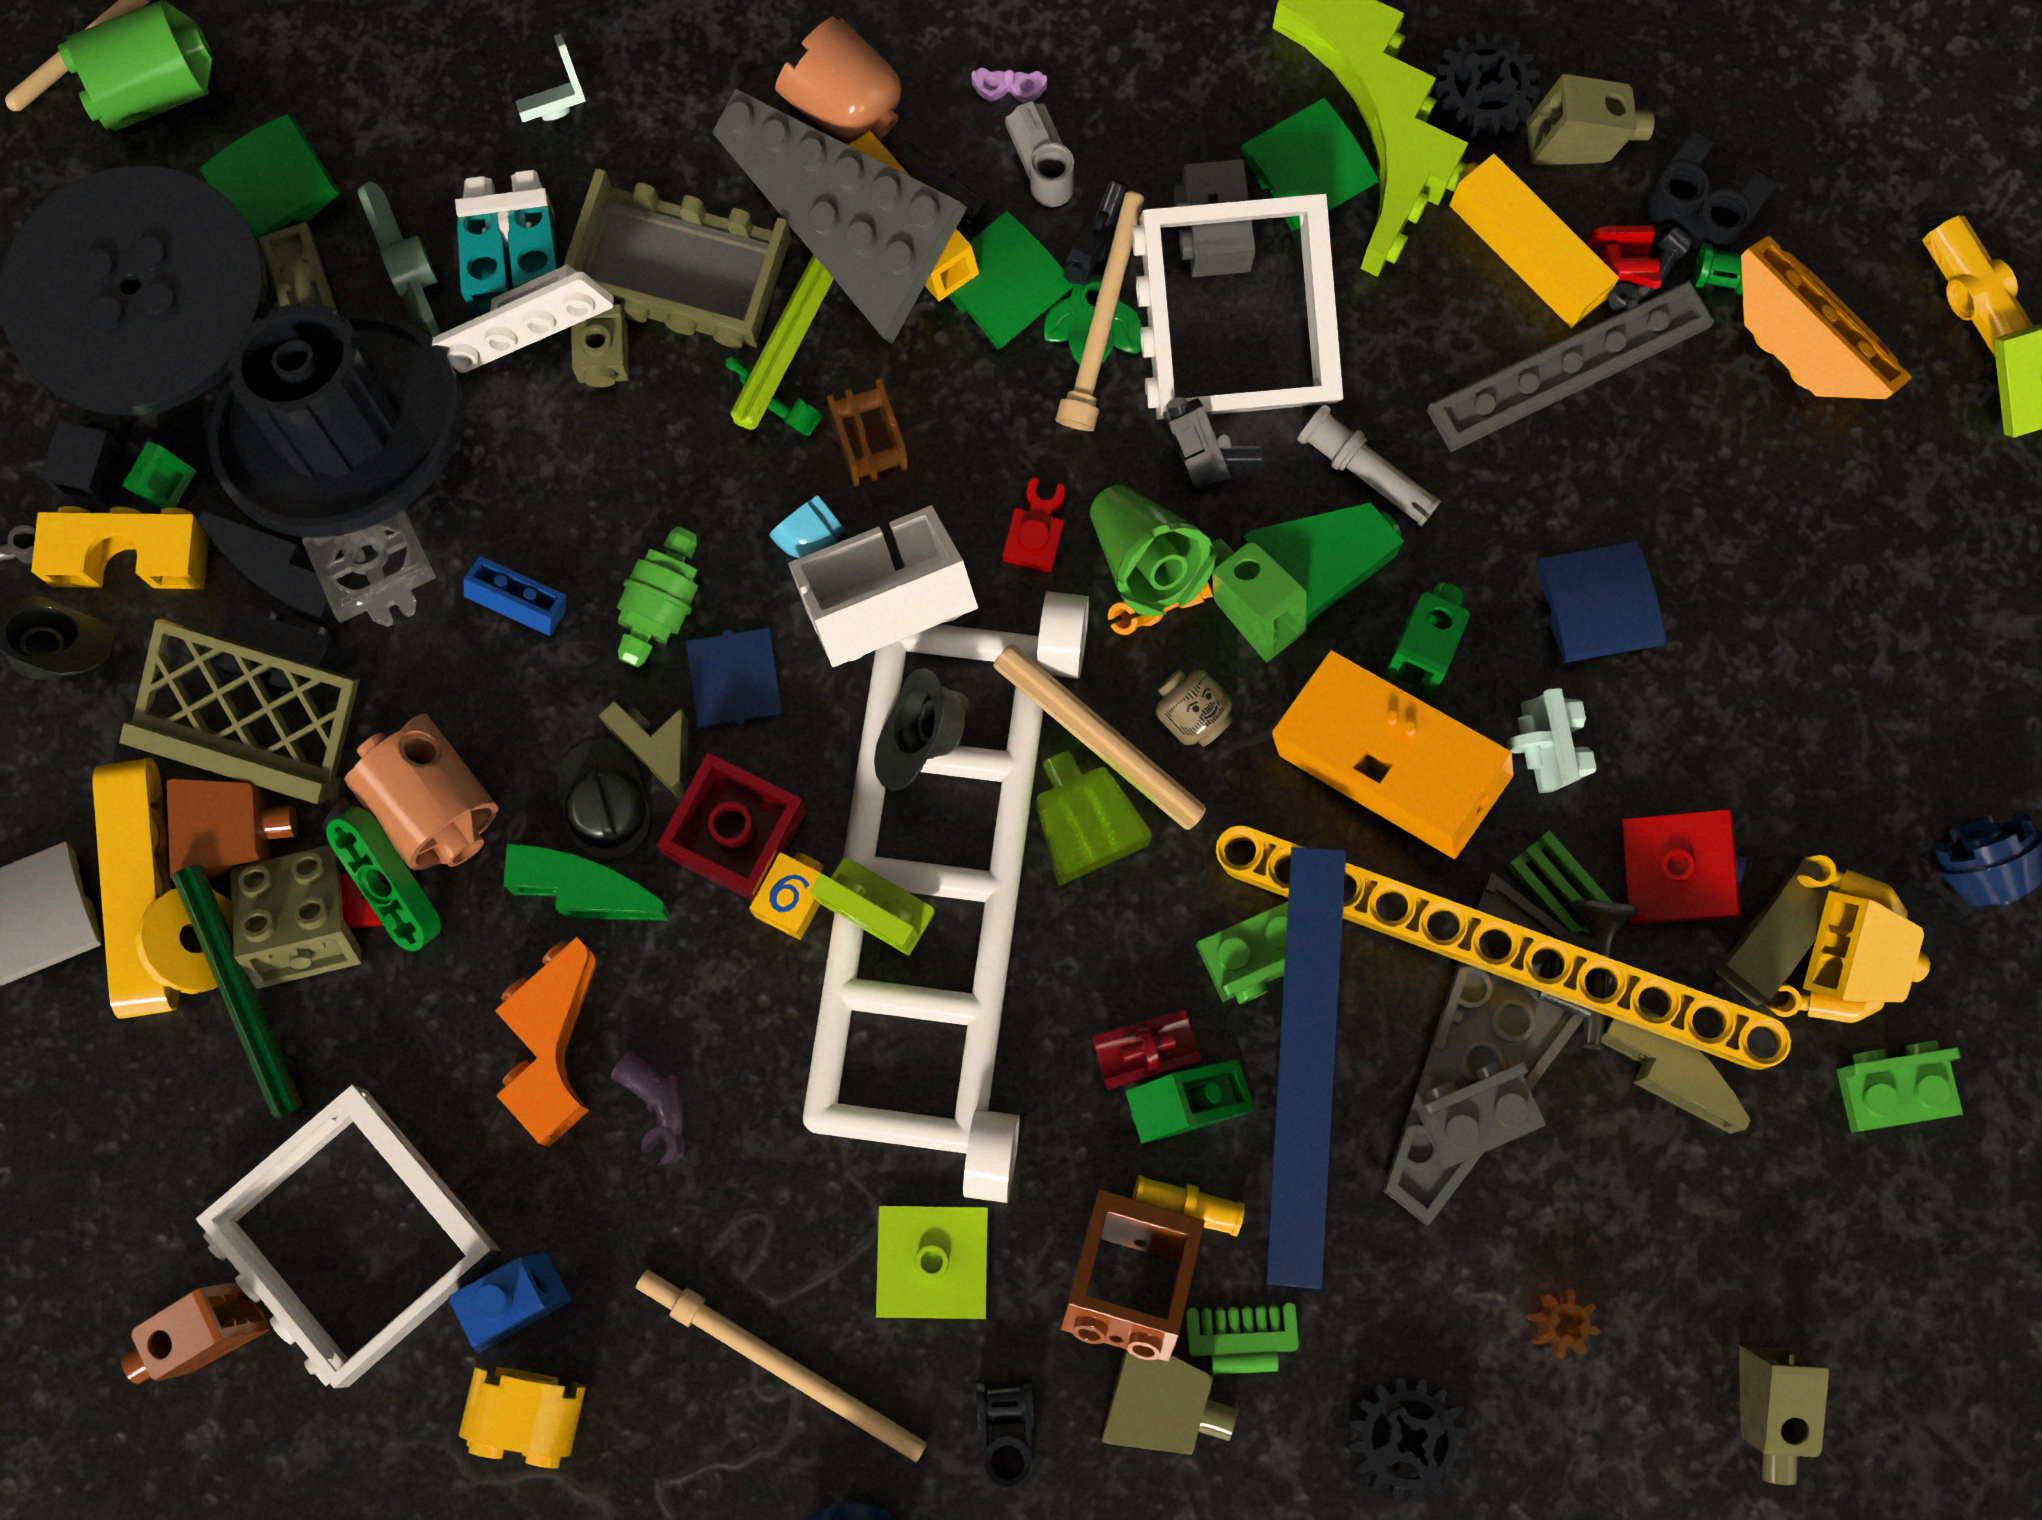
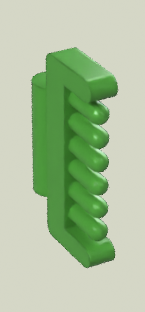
[1185,1303,1299,1375]

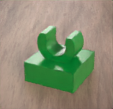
[122,442,197,511]

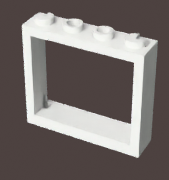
[1132,194,1343,420]
[196,1085,502,1388]

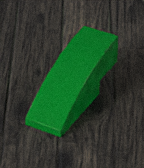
[503,844,671,921]

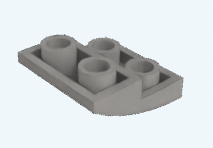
[0,841,102,986]

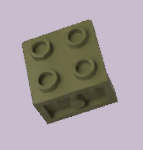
[230,845,362,989]

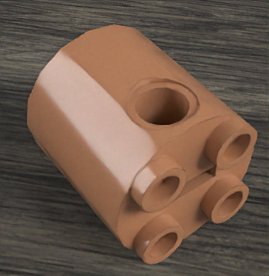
[344,714,499,871]

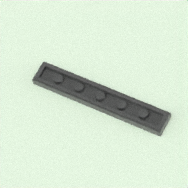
[1426,280,1714,453]

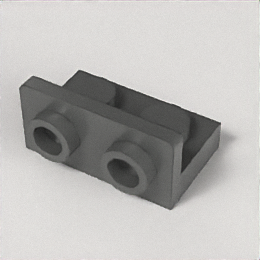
[1416,1058,1546,1169]

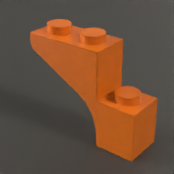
[495,937,597,1147]

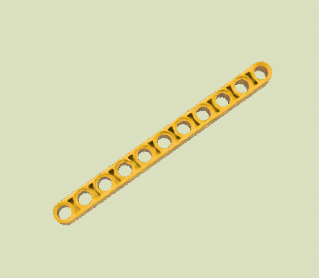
[1216,826,1791,1070]

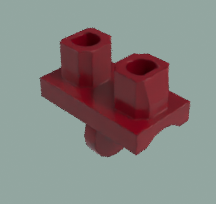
[1092,1009,1201,1090]

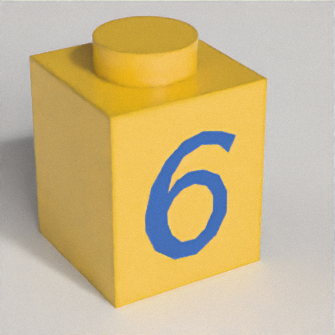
[749,852,824,940]

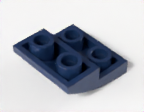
[1536,541,1666,663]

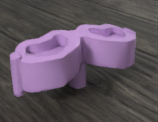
[971,68,1047,103]

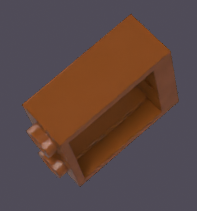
[1060,1189,1205,1362]

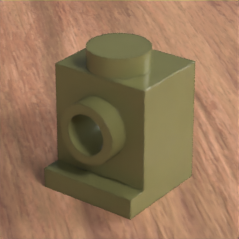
[571,304,629,387]

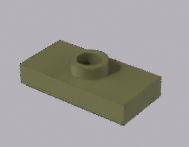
[258,221,338,313]

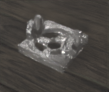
[302,509,437,627]

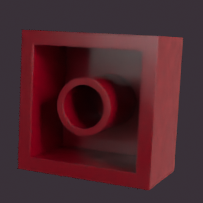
[657,752,807,901]

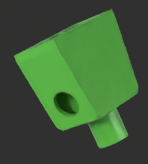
[1210,538,1307,663]

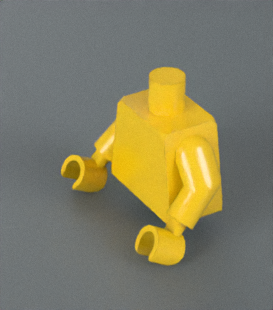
[1765,855,1930,1023]

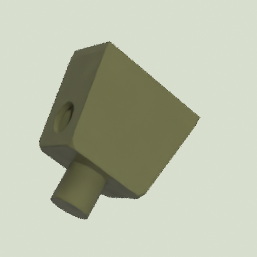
[1526,74,1655,165]
[1739,1345,1829,1485]
[1100,1349,1238,1455]

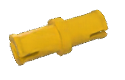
[1132,1175,1245,1237]

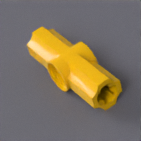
[1922,215,2033,357]

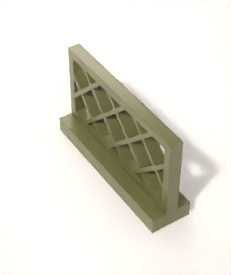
[119,619,360,804]

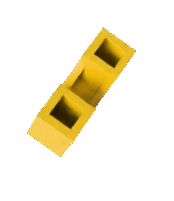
[31,506,209,589]

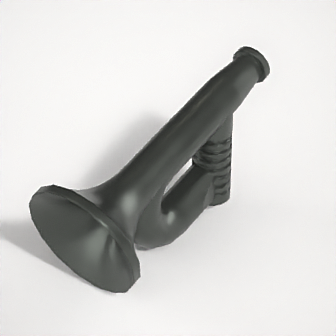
[1538,900,1638,1050]

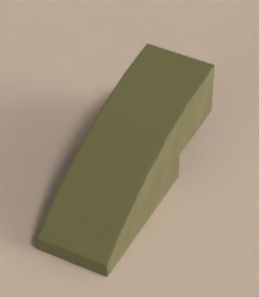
[1715,855,1839,1006]
[1601,1003,1751,1134]

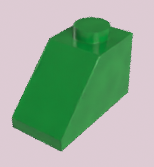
[1125,1059,1255,1144]

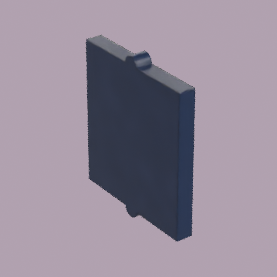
[686,628,783,729]

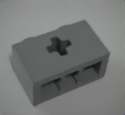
[1173,159,1256,277]

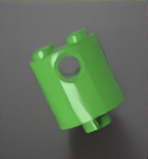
[58,0,213,131]

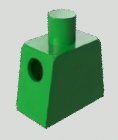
[1381,583,1470,704]

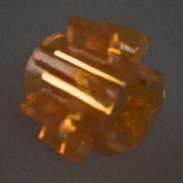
[1527,1289,1601,1359]

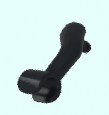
[1608,223,1691,312]

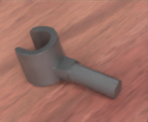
[0,525,36,564]

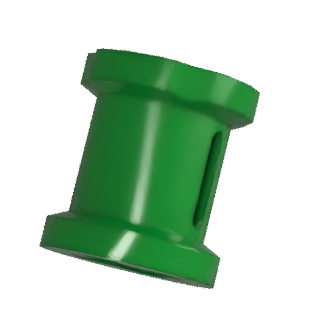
[1693,242,1747,295]

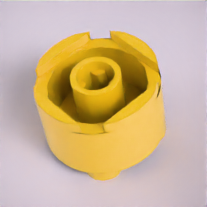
[459,1365,586,1469]

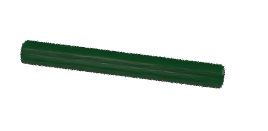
[172,864,302,1118]

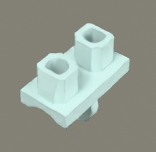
[1507,688,1597,793]

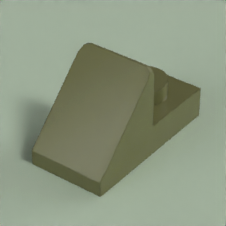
[599,701,688,799]

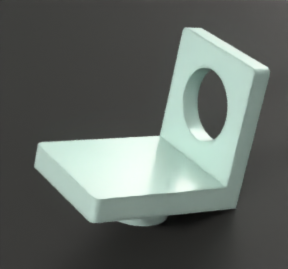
[515,33,586,122]

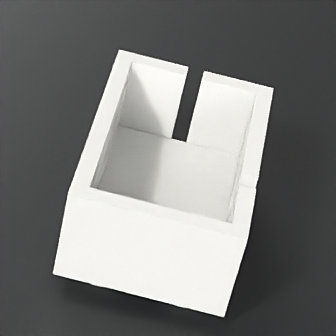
[788,505,978,667]

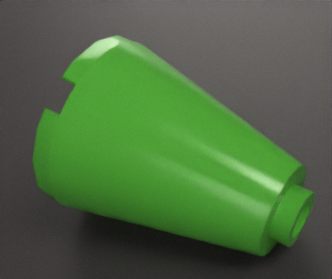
[1090,485,1214,616]

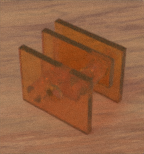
[826,379,908,487]

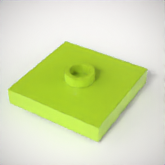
[1993,324,2042,438]
[876,1206,988,1319]

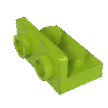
[810,857,935,956]

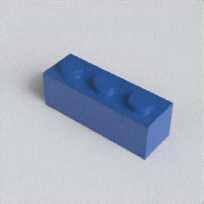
[464,556,567,636]

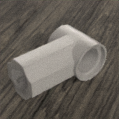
[1005,101,1074,207]

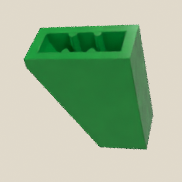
[1239,502,1404,626]

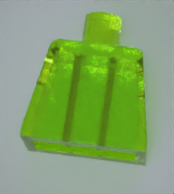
[1036,751,1152,886]

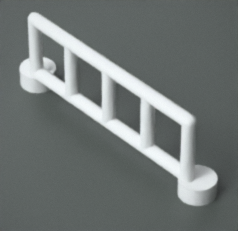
[803,591,1089,1203]

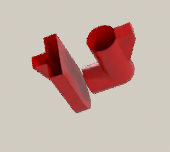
[1585,225,1662,288]

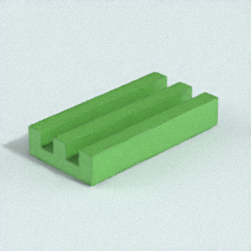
[1507,830,1612,933]

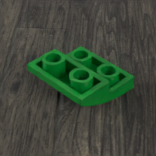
[1240,98,1379,231]
[199,114,340,247]
[948,211,1076,350]

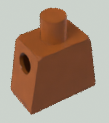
[167,779,298,883]
[121,1282,271,1384]

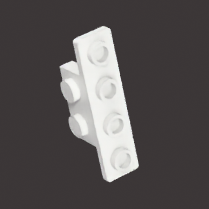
[432,264,614,373]

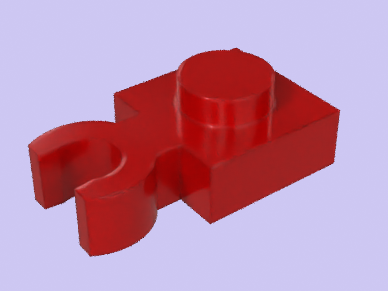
[1003,478,1065,573]

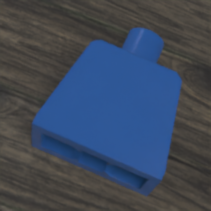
[448,1252,572,1353]

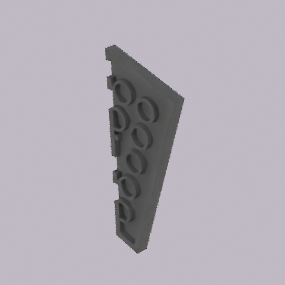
[712,89,967,344]
[1383,872,1613,1225]

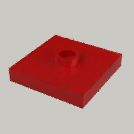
[1622,810,1741,925]

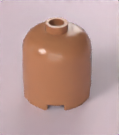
[775,16,902,144]

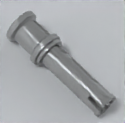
[1297,404,1442,527]

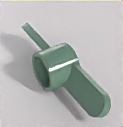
[358,181,441,338]

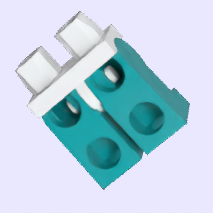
[455,170,560,314]

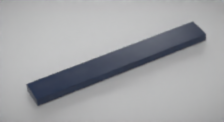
[1267,847,1346,1289]

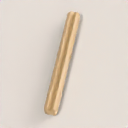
[993,644,1206,830]

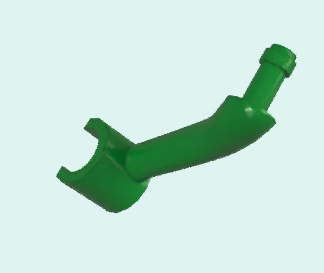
[725,357,823,436]

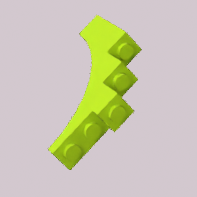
[1272,0,1468,277]

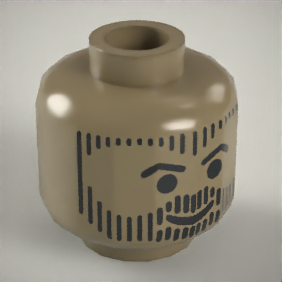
[1156,669,1233,747]

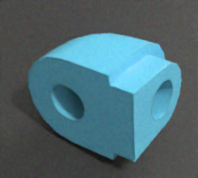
[769,495,847,558]

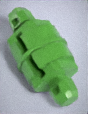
[617,526,698,668]

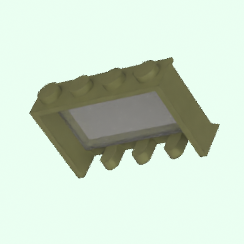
[563,168,793,348]

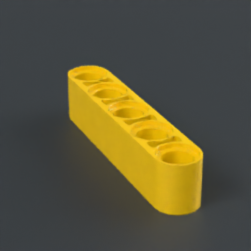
[93,758,179,1019]

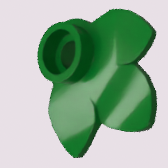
[1044,274,1142,366]

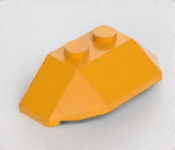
[1741,235,1912,399]

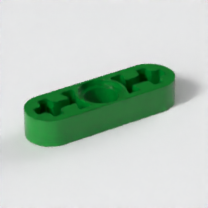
[326,807,441,951]

